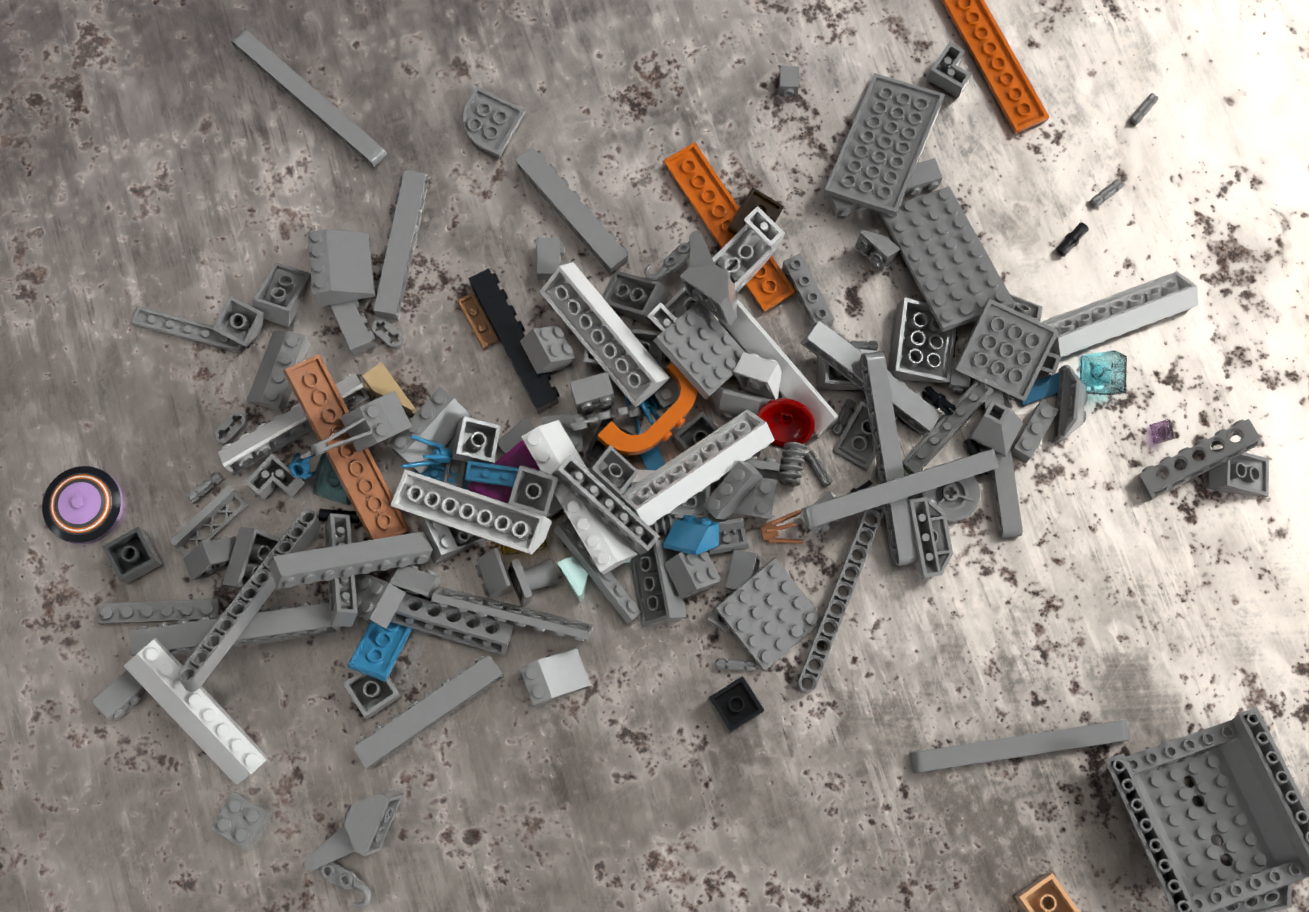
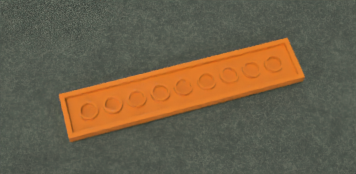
[941,0,1049,134]
[663,142,796,313]

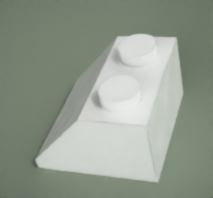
[733,352,782,399]

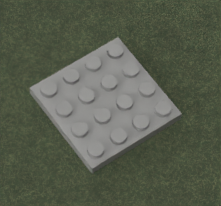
[954,298,1059,401]
[653,301,745,400]
[714,558,823,671]

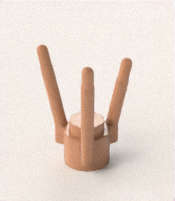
[760,510,804,544]

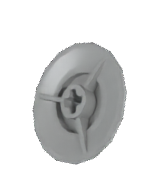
[922,476,980,522]

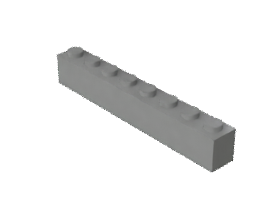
[515,147,629,275]
[372,170,429,320]
[800,321,942,435]
[269,531,433,589]
[353,655,504,769]

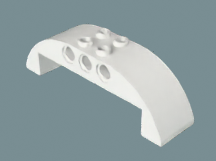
[647,206,785,332]

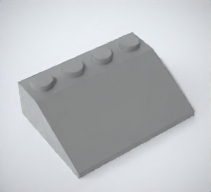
[307,229,375,307]
[888,298,957,383]

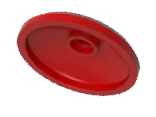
[757,398,815,447]

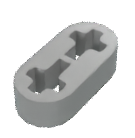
[372,318,404,349]
[215,412,248,445]

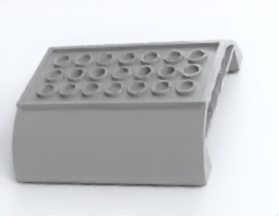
[1104,707,1309,912]

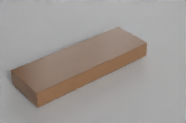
[456,292,500,350]

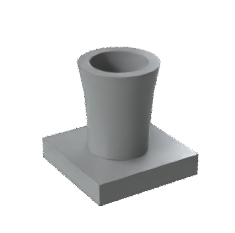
[508,558,559,607]

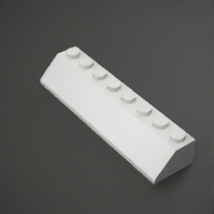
[539,262,670,407]
[1042,271,1199,357]
[719,300,838,440]
[218,374,370,476]
[620,409,775,526]
[521,420,638,575]
[390,469,552,555]
[124,638,268,785]

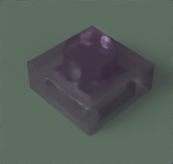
[1149,420,1175,444]

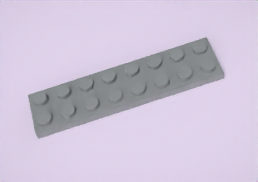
[431,587,594,641]

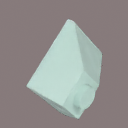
[558,556,589,602]

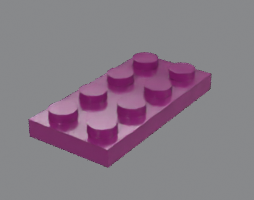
[466,440,541,503]

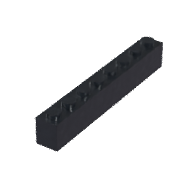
[468,268,560,414]

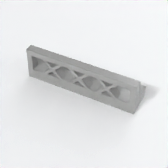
[169,485,249,556]

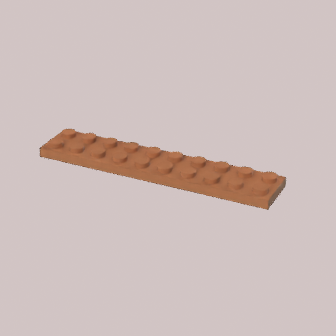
[283,354,410,540]

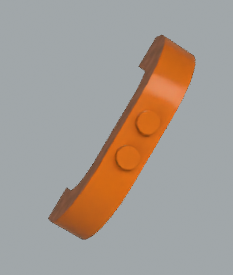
[597,362,698,455]

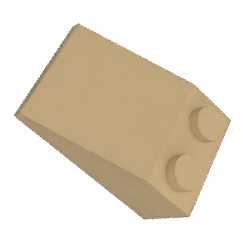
[362,362,417,417]

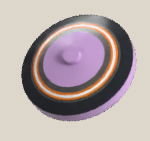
[42,466,123,544]

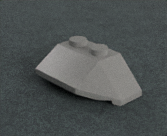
[1053,365,1088,444]
[708,387,774,420]
[908,497,953,578]

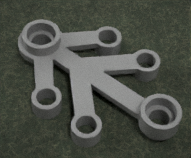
[570,405,642,431]

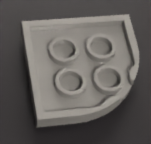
[463,86,526,158]

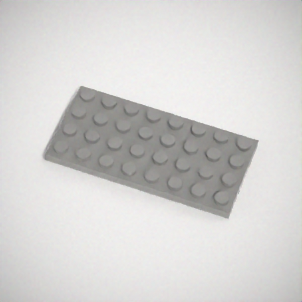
[824,73,945,216]
[880,186,1015,332]

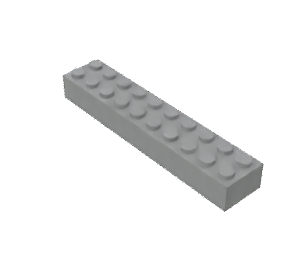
[129,600,342,656]

